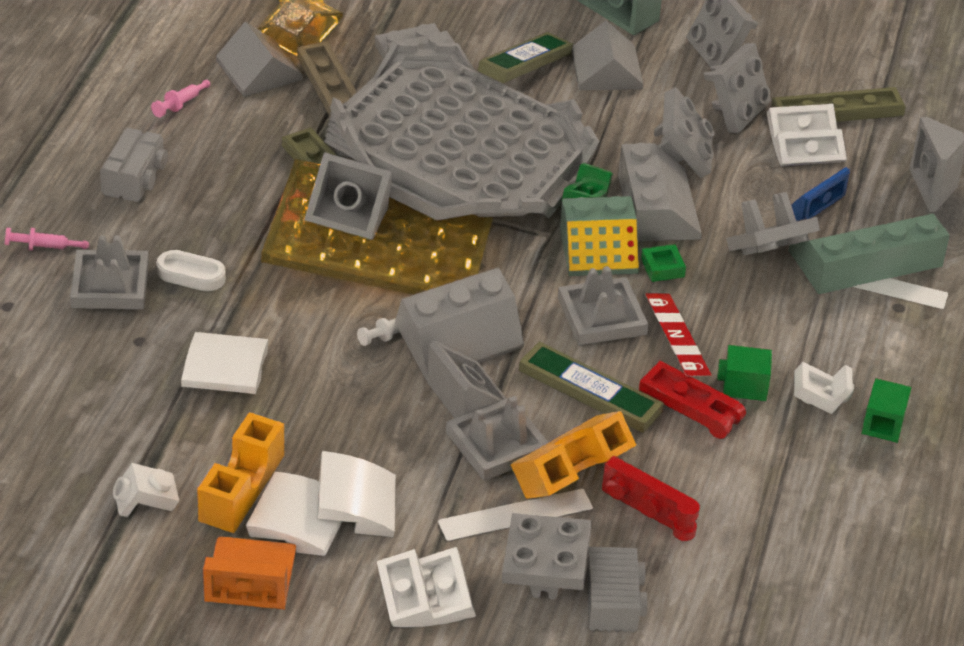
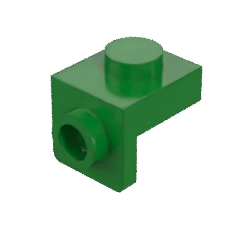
[561,163,613,201]

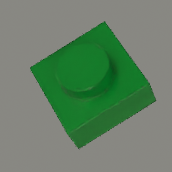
[641,244,686,282]

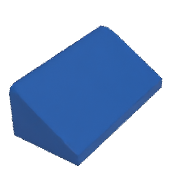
[791,167,850,221]

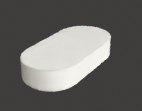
[156,250,226,291]

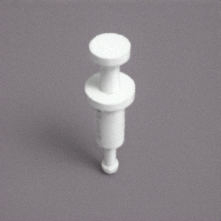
[357,318,400,346]

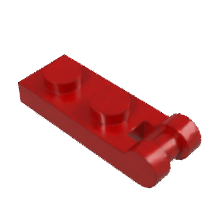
[639,361,746,439]
[602,455,700,541]

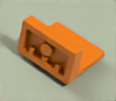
[203,537,296,610]

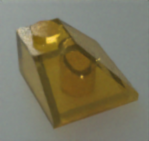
[257,0,344,55]

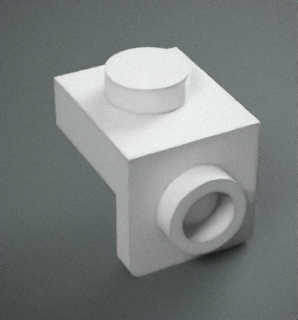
[794,362,854,414]
[113,463,179,517]

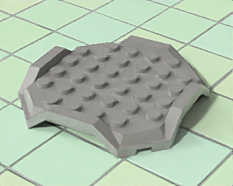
[330,42,599,220]

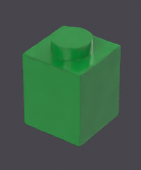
[717,345,772,401]
[861,378,912,443]

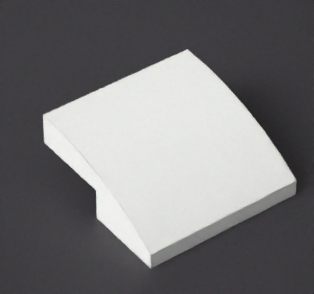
[767,104,847,166]
[181,332,268,394]
[317,451,396,537]
[246,471,342,556]
[377,547,476,627]

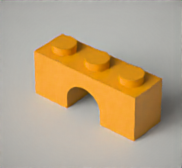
[510,411,636,499]
[197,412,284,533]

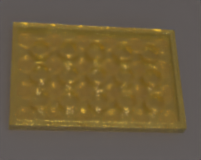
[261,159,494,295]

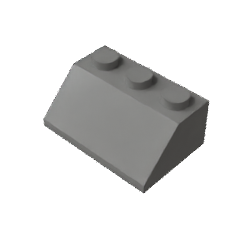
[618,143,702,241]
[395,267,524,381]

